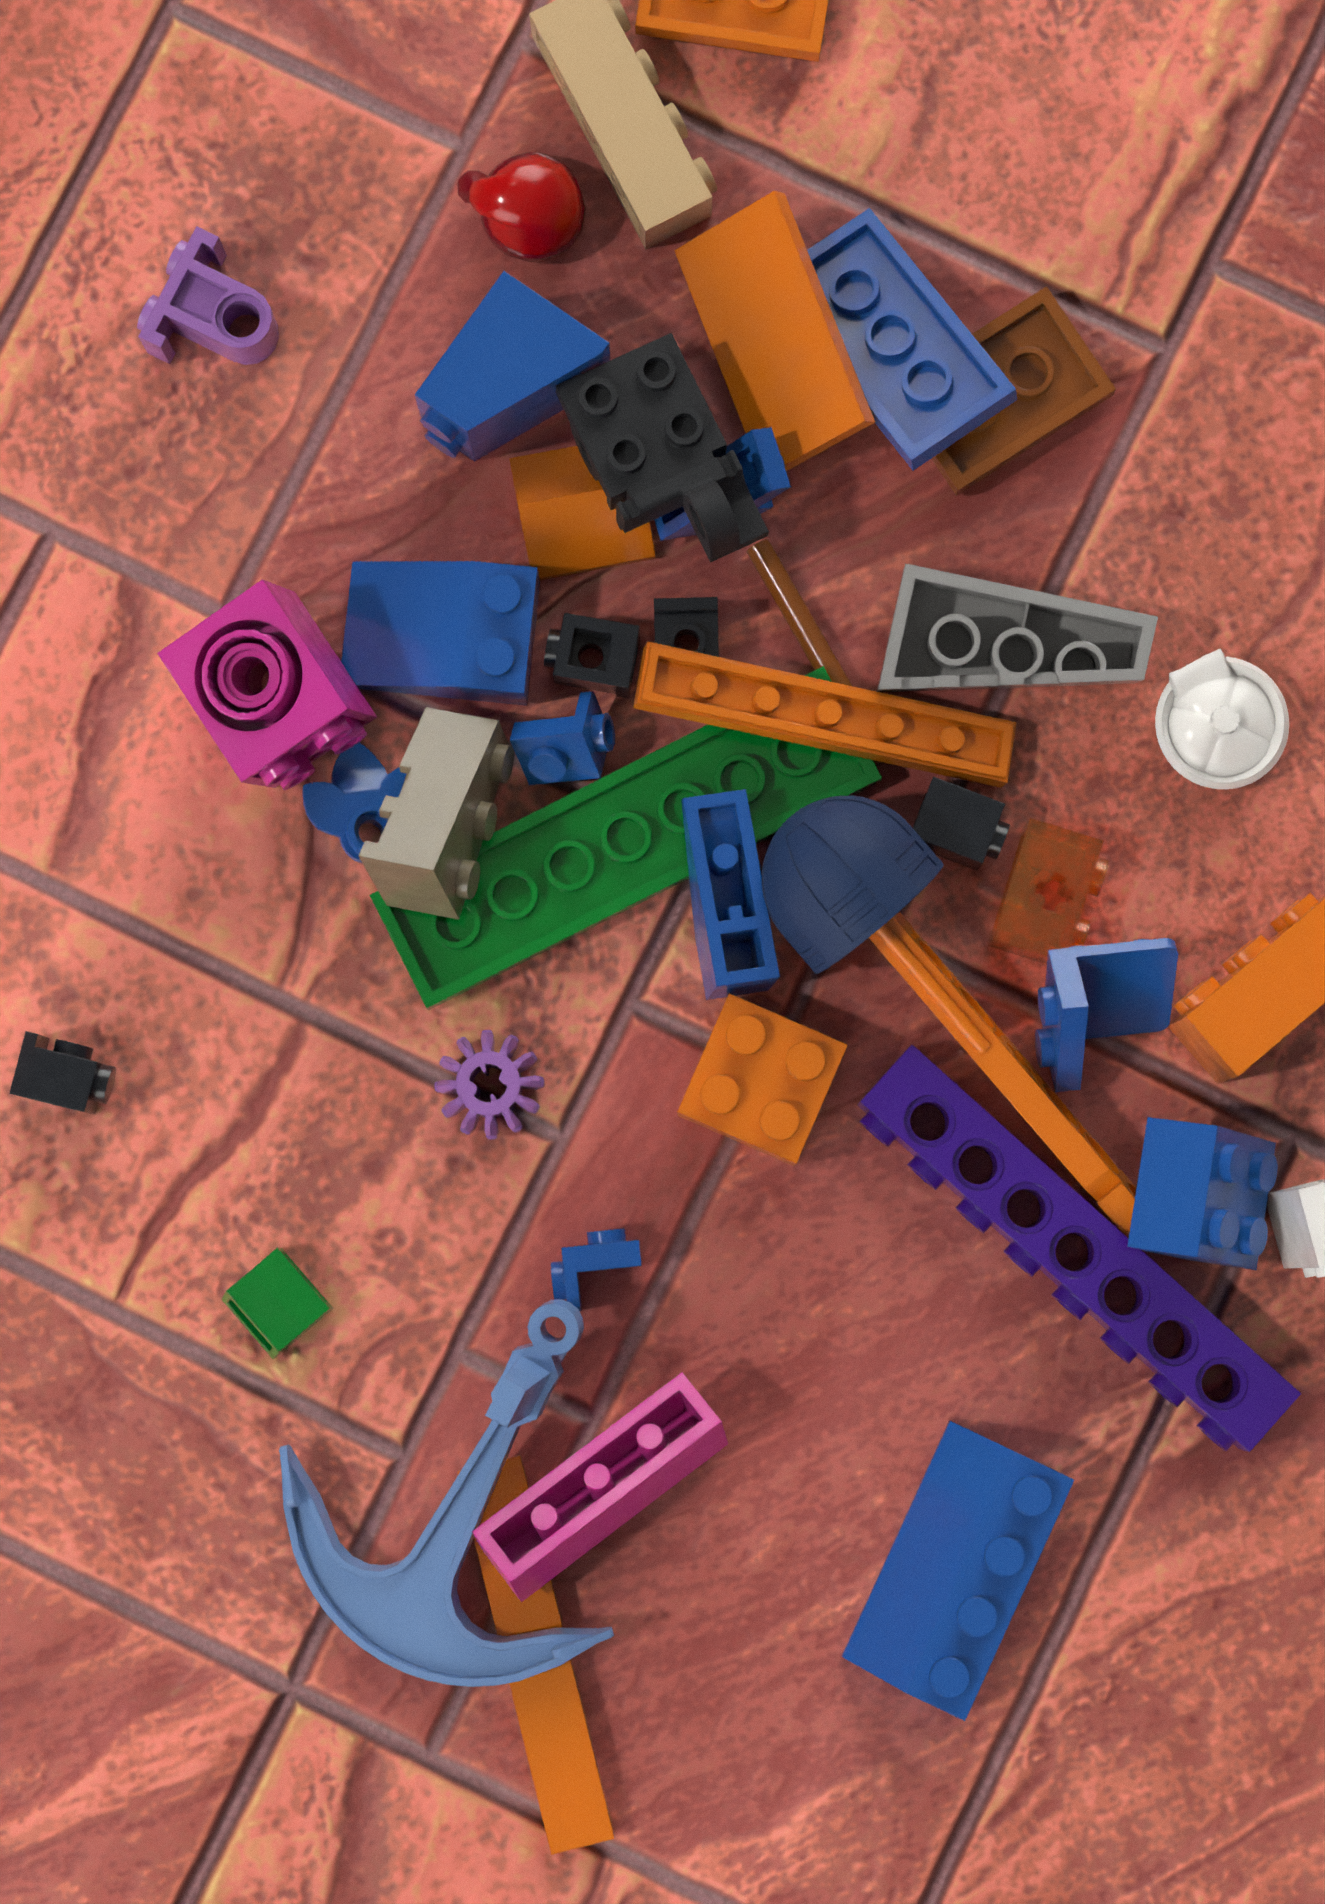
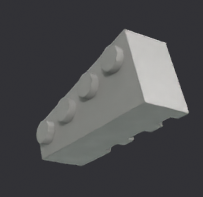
[877,563,1158,693]

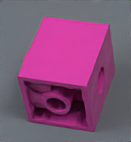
[157,579,377,790]

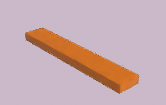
[633,642,1017,788]
[457,1455,615,1855]

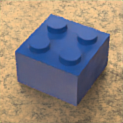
[1127,1117,1278,1270]

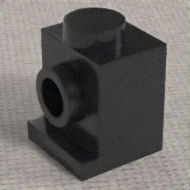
[654,597,719,657]
[544,613,640,699]
[9,1031,116,1115]

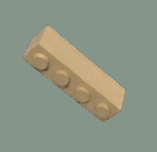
[529,0,717,249]

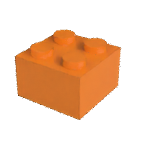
[677,993,848,1166]

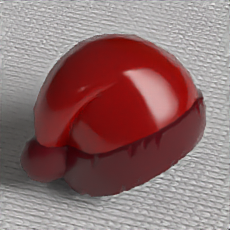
[457,152,586,262]

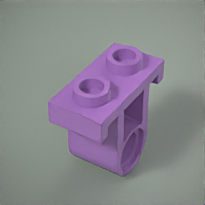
[137,226,279,365]

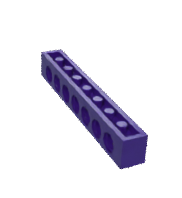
[857,1045,1301,1452]

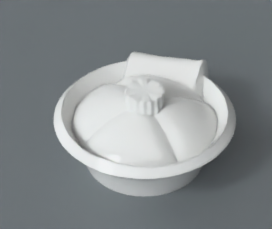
[1155,649,1289,789]

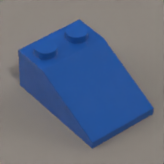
[341,561,540,706]

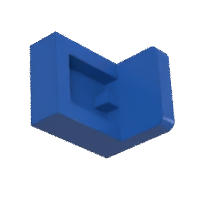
[510,691,615,785]
[551,1229,642,1311]

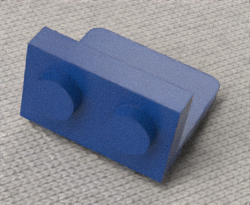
[1035,938,1178,1092]

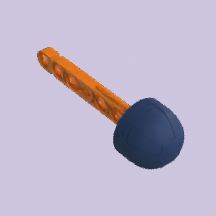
[762,796,1136,1239]

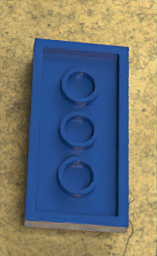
[807,208,1017,471]

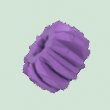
[435,1030,545,1140]

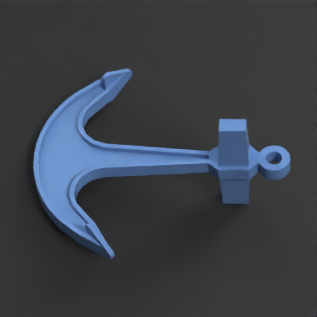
[279,1299,614,1687]

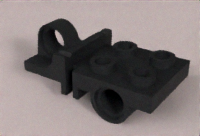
[555,333,769,563]

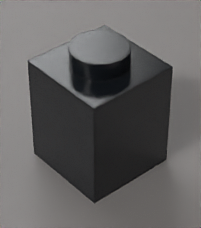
[912,776,1010,871]

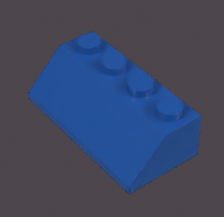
[841,1420,1074,1721]

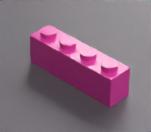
[472,1373,728,1602]

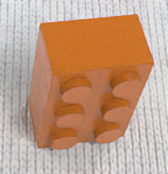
[1168,892,1325,1084]

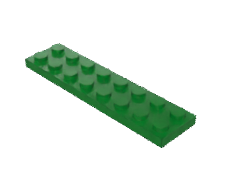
[370,666,882,1010]

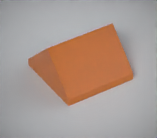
[509,446,655,581]

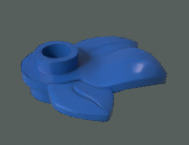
[302,742,407,864]

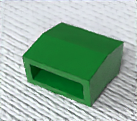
[221,1247,333,1360]

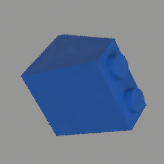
[414,270,610,462]

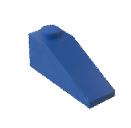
[681,789,780,1000]

